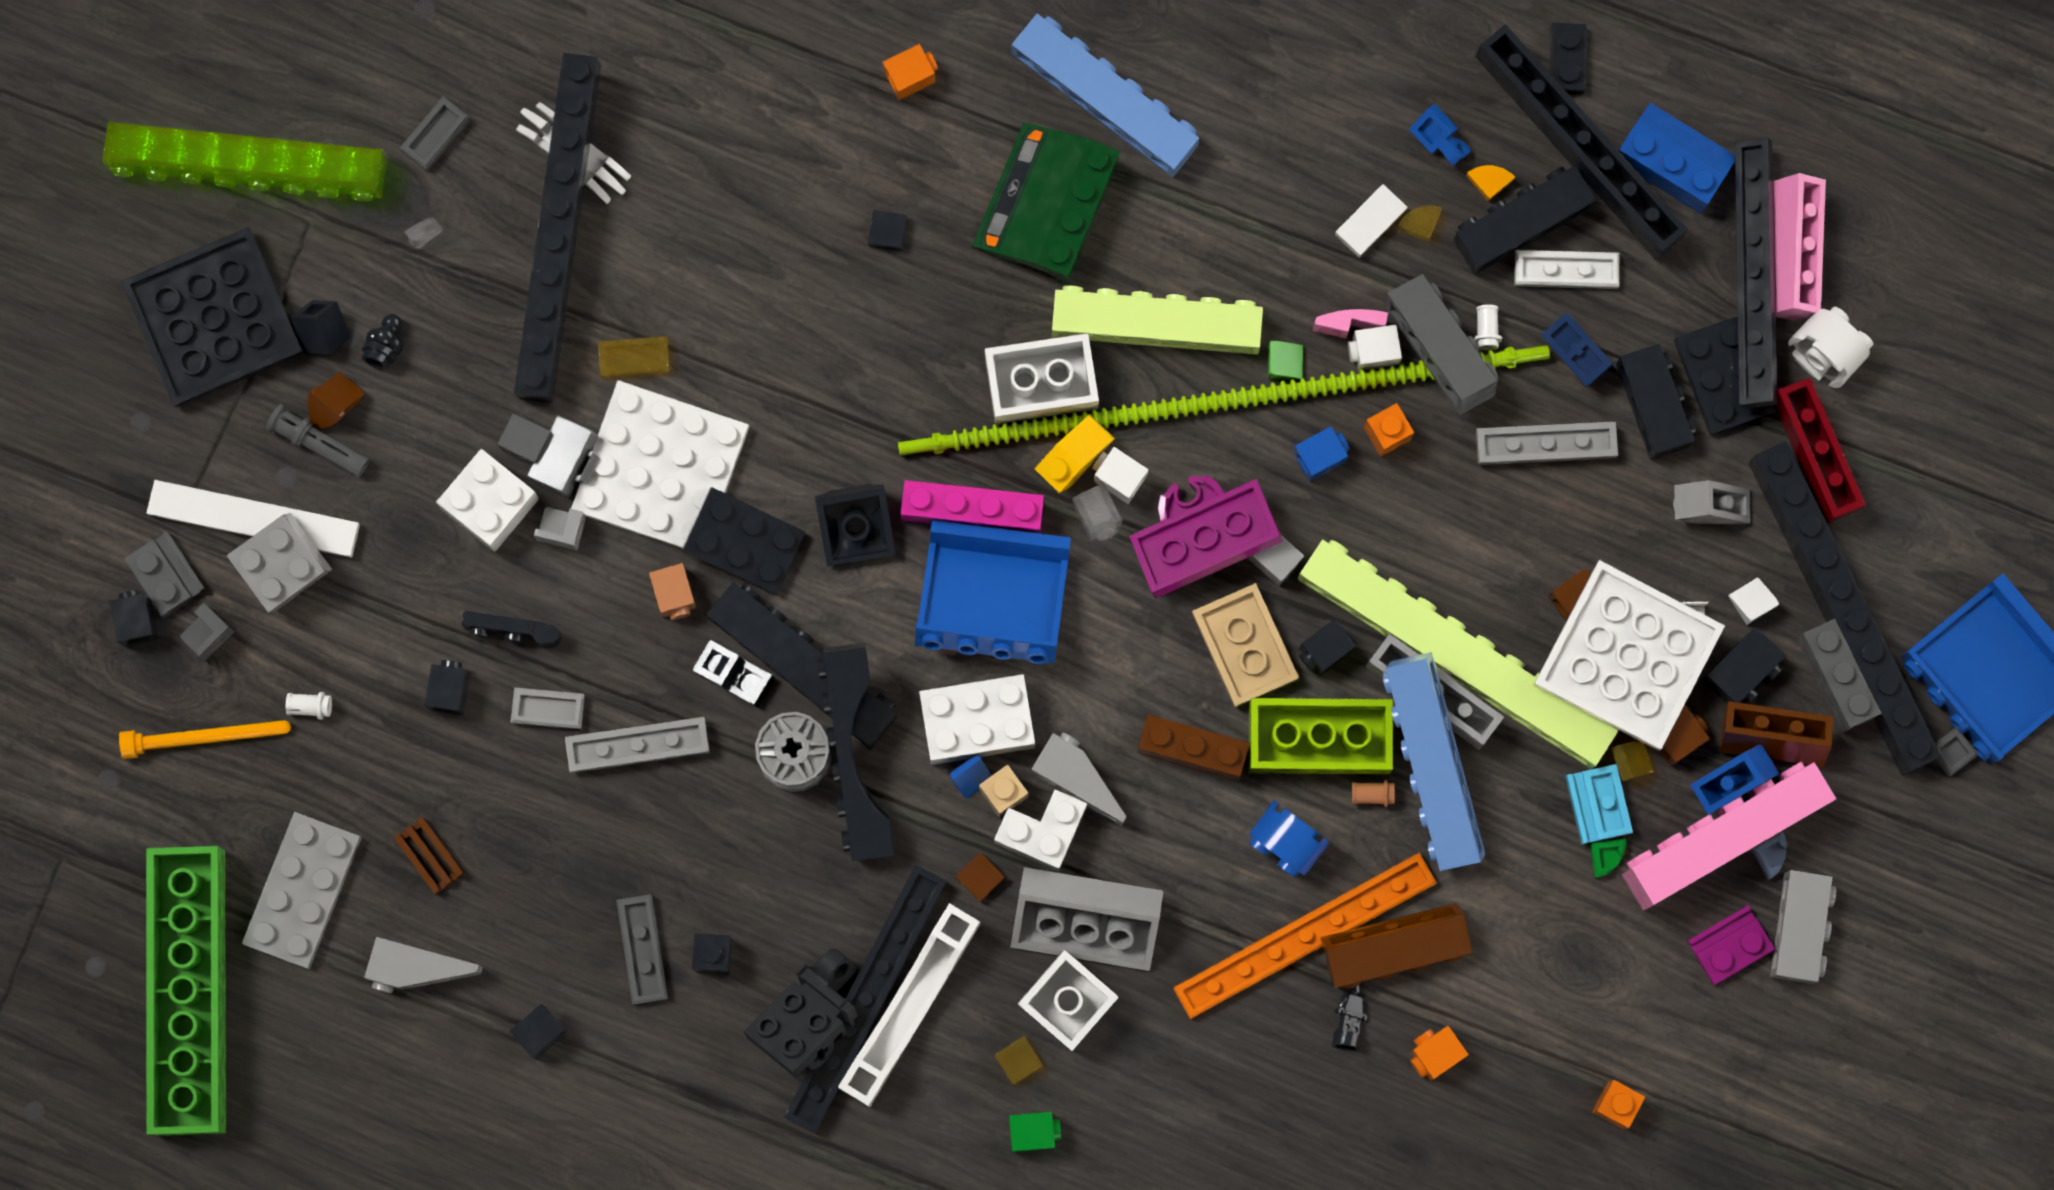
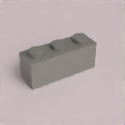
[1770,870,1836,984]

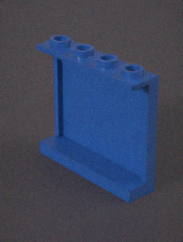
[915,520,1071,664]
[1901,573,2054,764]

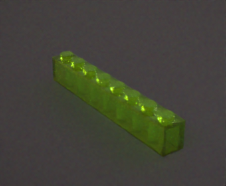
[102,122,387,202]

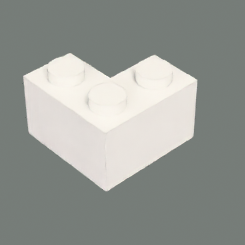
[994,790,1087,872]

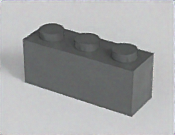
[1796,619,1882,733]

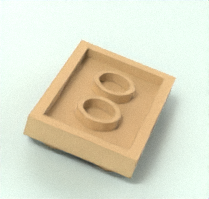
[1192,583,1299,708]

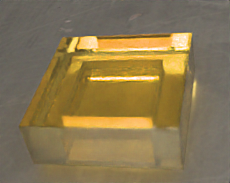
[1611,740,1654,781]
[994,1036,1043,1085]

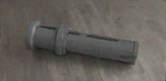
[265,403,369,478]

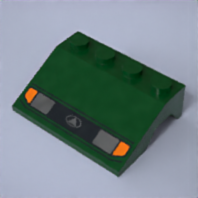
[972,122,1120,286]

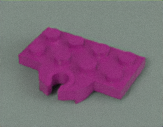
[1129,474,1283,599]

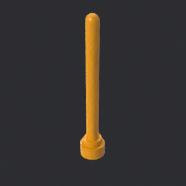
[119,720,291,760]

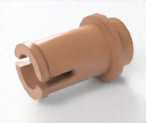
[1352,780,1395,808]

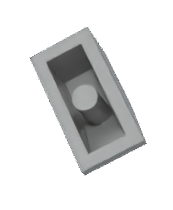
[1673,480,1750,524]

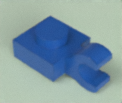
[1409,104,1471,165]

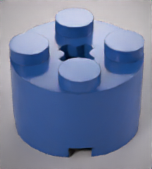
[1248,800,1330,877]

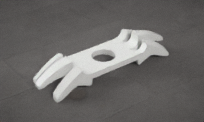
[516,102,631,204]

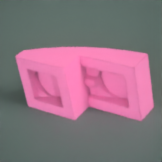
[1313,309,1388,339]

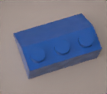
[1619,103,1735,214]

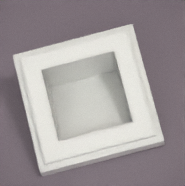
[1728,577,1780,625]

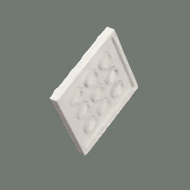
[571,380,749,549]
[1534,560,1725,751]

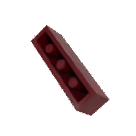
[1775,377,1866,524]

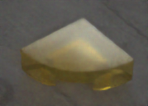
[1397,205,1442,242]

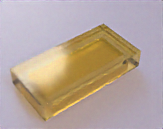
[598,336,670,378]

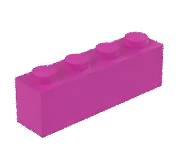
[901,480,1044,534]

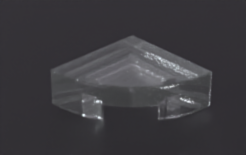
[405,218,444,249]

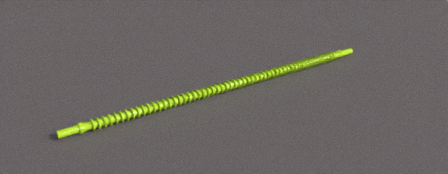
[898,345,1550,456]

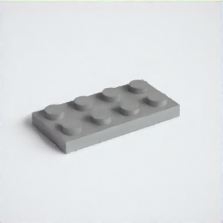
[242,812,362,969]

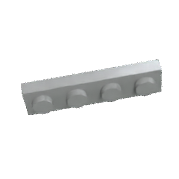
[1476,421,1618,465]
[565,717,710,773]

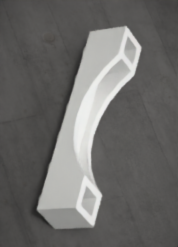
[838,903,980,1107]

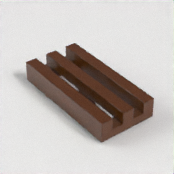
[393,817,464,895]

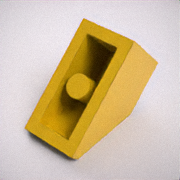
[1035,415,1115,493]

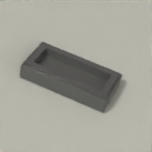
[399,96,471,172]

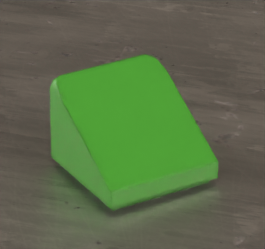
[1268,341,1303,380]

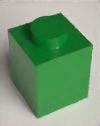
[1009,1112,1061,1152]

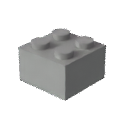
[227,513,332,613]

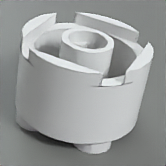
[1788,307,1873,388]

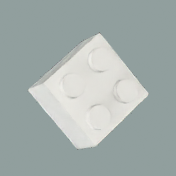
[436,449,539,552]
[1018,950,1118,1051]

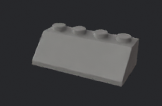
[1011,867,1163,971]

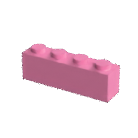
[1773,173,1826,321]

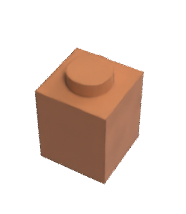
[649,563,696,620]

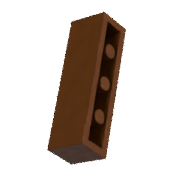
[1320,903,1472,989]

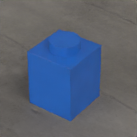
[1293,426,1350,482]

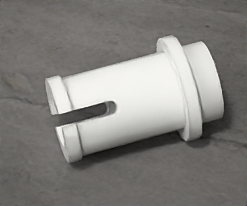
[1474,305,1502,351]
[286,692,332,720]

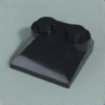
[815,484,896,567]

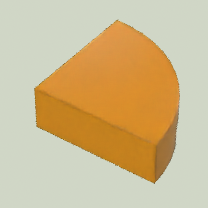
[1466,165,1516,201]

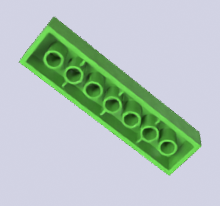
[146,846,226,1136]

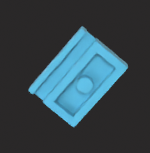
[1565,764,1633,845]

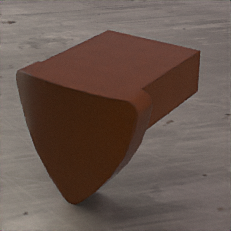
[308,371,365,428]

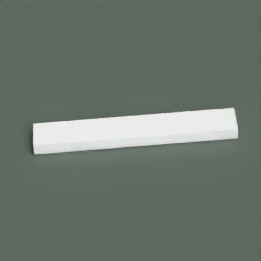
[147,480,360,558]

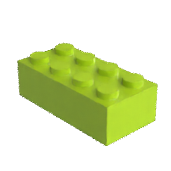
[1249,698,1393,774]

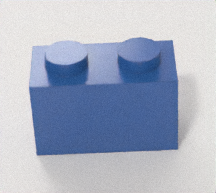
[1690,744,1779,815]

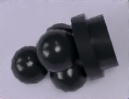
[362,314,404,370]

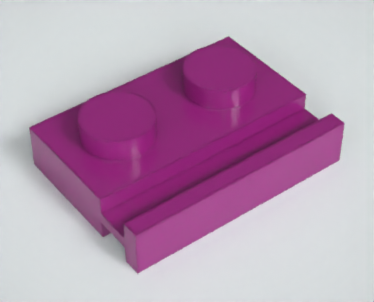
[1686,905,1775,985]

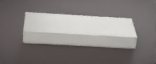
[1514,250,1619,289]

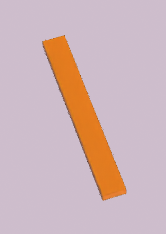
[1173,852,1437,1019]

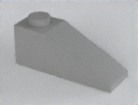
[1031,732,1126,826]
[364,937,483,994]

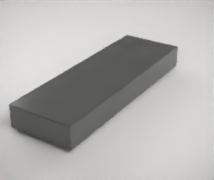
[616,894,668,1005]

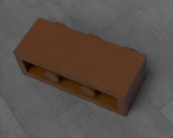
[1719,701,1834,767]
[1137,714,1250,781]

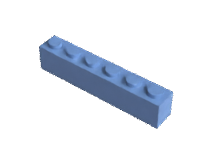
[1011,13,1199,178]
[1383,652,1485,871]

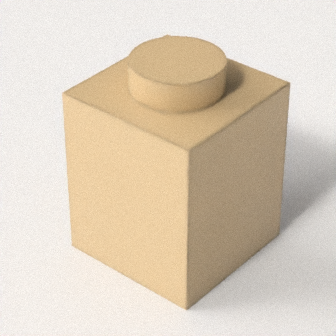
[979,765,1028,818]

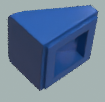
[950,754,992,798]

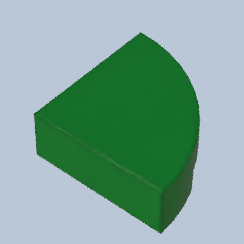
[1589,839,1626,878]

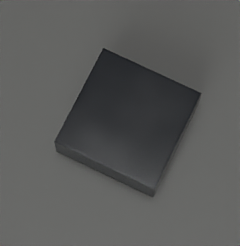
[868,210,908,251]

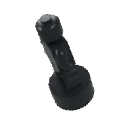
[1332,985,1367,1051]

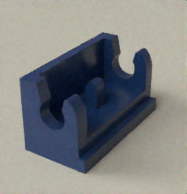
[1541,312,1614,387]

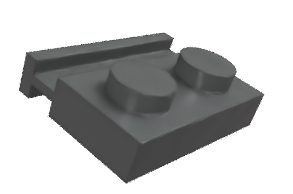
[124,531,206,618]

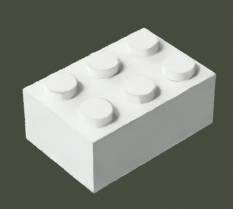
[985,333,1099,424]
[919,674,1035,765]

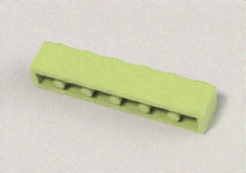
[1052,286,1263,355]

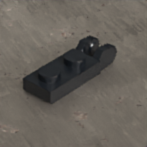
[461,611,562,648]

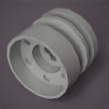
[755,712,831,792]

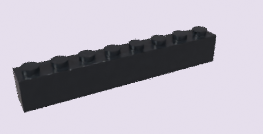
[1475,24,1688,261]

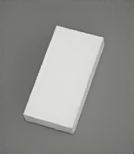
[1335,184,1408,258]

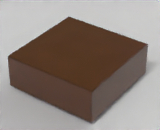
[955,852,1005,902]

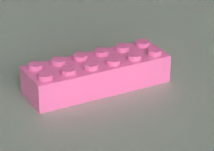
[1622,762,1836,911]

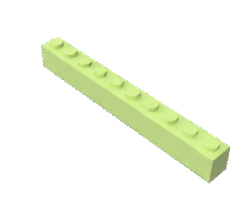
[1297,539,1618,769]

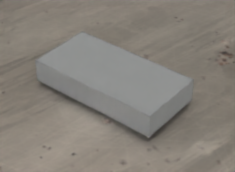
[511,687,585,730]

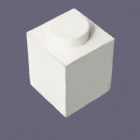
[1348,325,1402,371]
[1092,447,1149,504]

